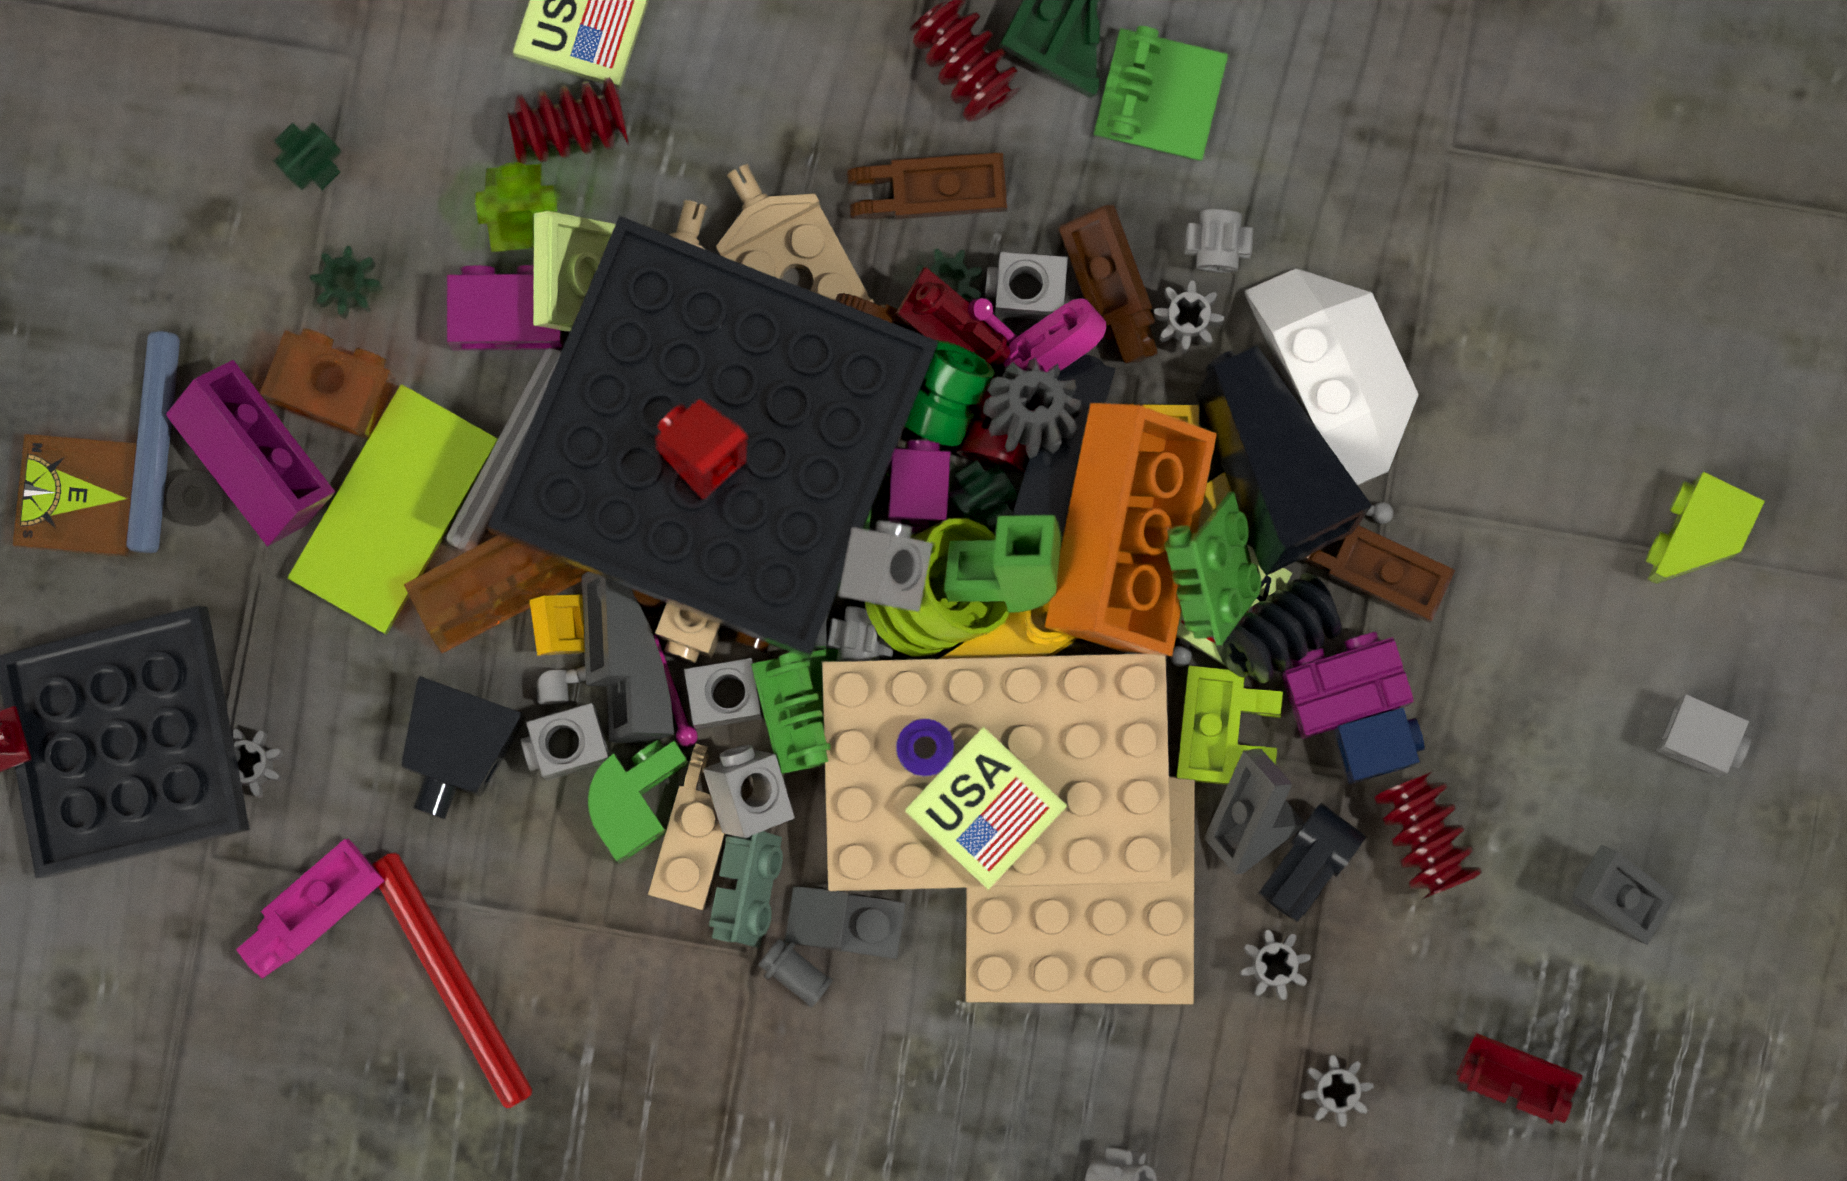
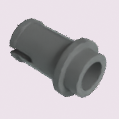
[758,938,833,1008]

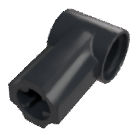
[1258,802,1367,922]

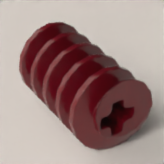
[910,0,1020,122]
[508,77,629,167]
[1374,772,1482,900]

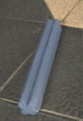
[126,331,180,553]

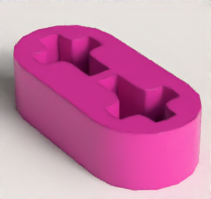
[1003,298,1106,373]

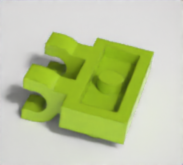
[1177,666,1283,785]

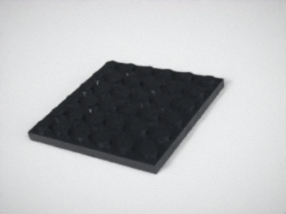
[487,216,939,659]

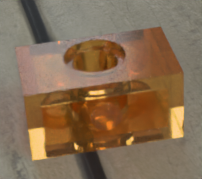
[260,328,396,440]

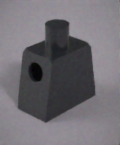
[402,676,526,820]

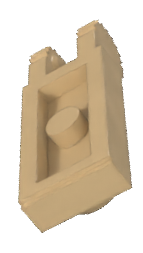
[648,743,725,911]

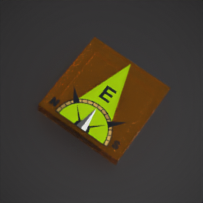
[13,434,137,557]

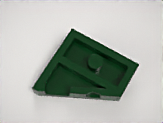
[997,0,1100,98]

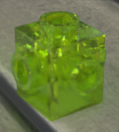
[475,162,558,252]

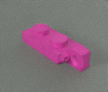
[236,838,384,979]

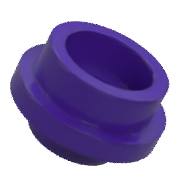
[896,719,954,776]

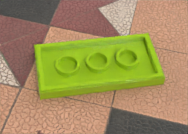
[287,384,498,635]

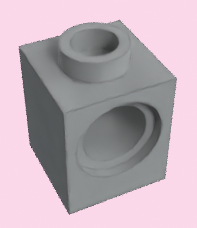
[985,252,1067,320]
[839,521,932,612]
[684,658,762,730]
[1656,695,1751,778]
[521,703,610,781]
[703,745,795,838]

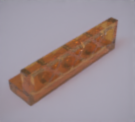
[404,536,589,654]

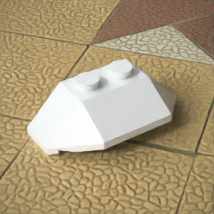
[1244,268,1419,485]

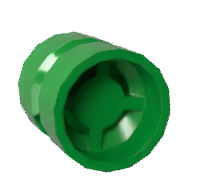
[905,340,995,446]

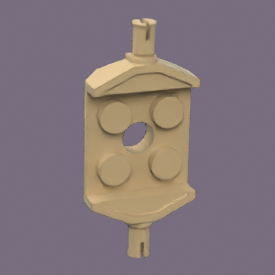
[716,164,874,303]

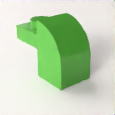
[944,515,1061,613]
[588,740,689,864]

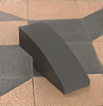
[582,572,674,744]

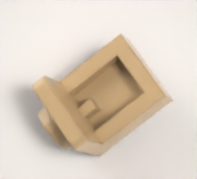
[655,603,720,663]

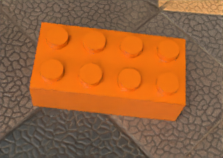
[1045,403,1217,656]

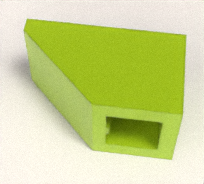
[1645,472,1765,584]

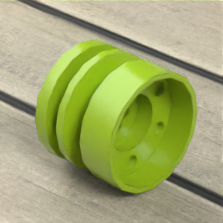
[865,518,1010,657]

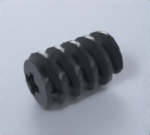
[1216,571,1342,683]

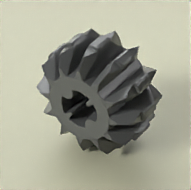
[983,357,1082,459]

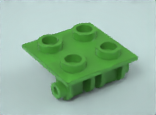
[1094,26,1228,162]
[1164,492,1261,645]
[751,648,838,774]

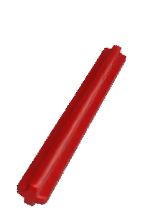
[372,852,533,1109]

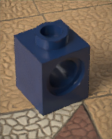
[1333,707,1425,785]

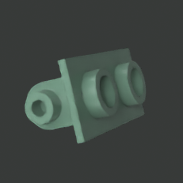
[708,831,783,948]

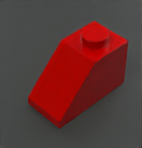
[656,399,747,500]

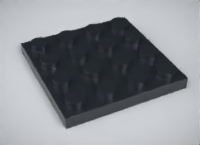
[0,606,250,878]

